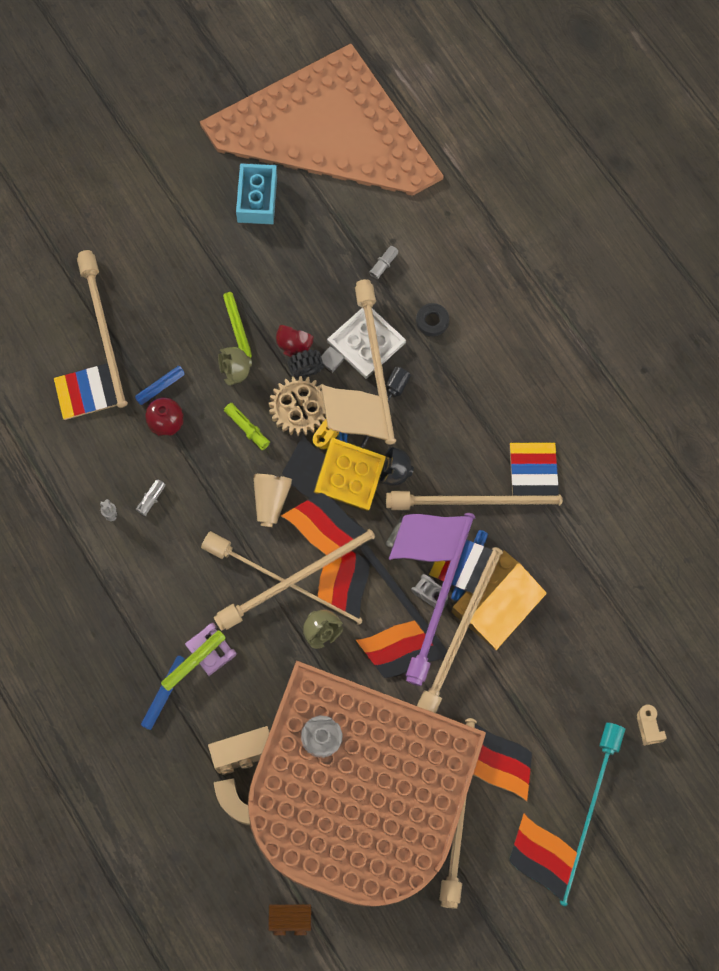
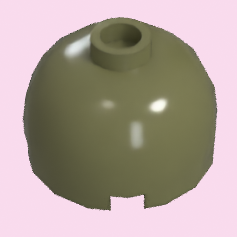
[218,347,252,385]
[303,610,343,649]

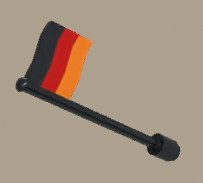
[346,513,448,678]

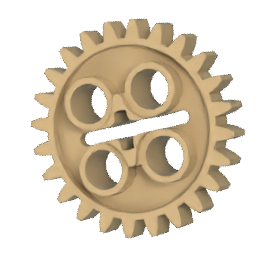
[269,376,326,436]

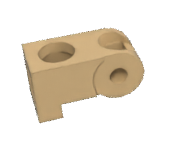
[637,705,667,746]

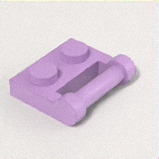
[185,623,237,676]

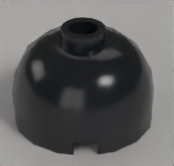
[380,446,414,486]

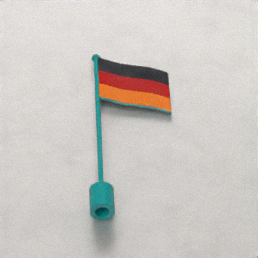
[509,723,625,906]

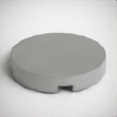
[301,715,343,758]

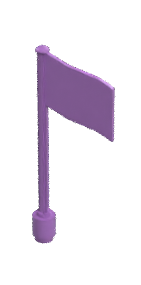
[389,513,475,686]

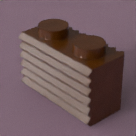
[269,904,311,936]

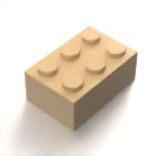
[208,726,269,775]

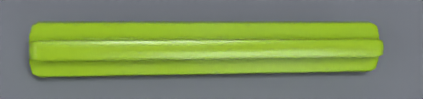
[223,292,252,358]
[161,630,226,691]

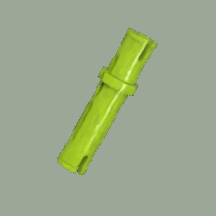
[224,403,270,450]

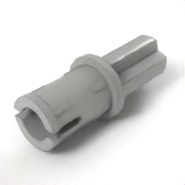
[369,246,399,280]
[135,480,165,516]
[100,499,117,521]

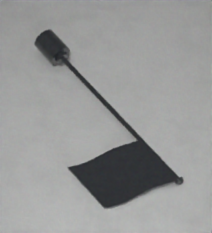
[282,367,411,501]

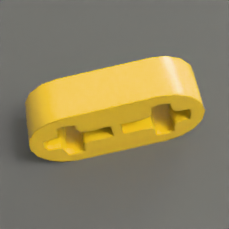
[313,419,339,449]

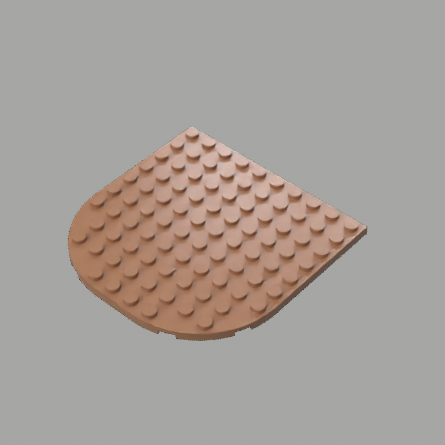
[248,661,486,906]

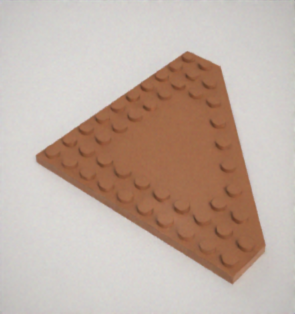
[200,44,443,196]

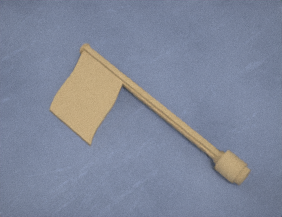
[321,280,396,445]

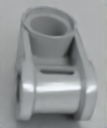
[411,574,448,608]

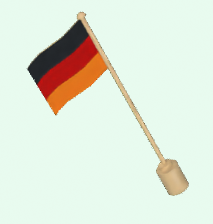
[201,531,370,625]

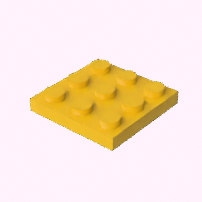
[314,438,386,511]

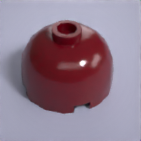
[276,325,314,357]
[145,397,184,436]

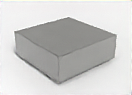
[321,346,344,373]

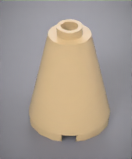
[253,474,292,527]

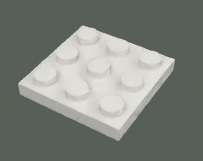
[327,308,406,379]

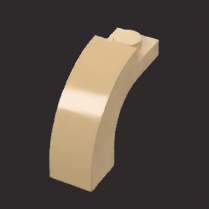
[214,778,250,825]

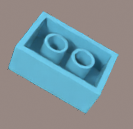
[236,164,277,224]

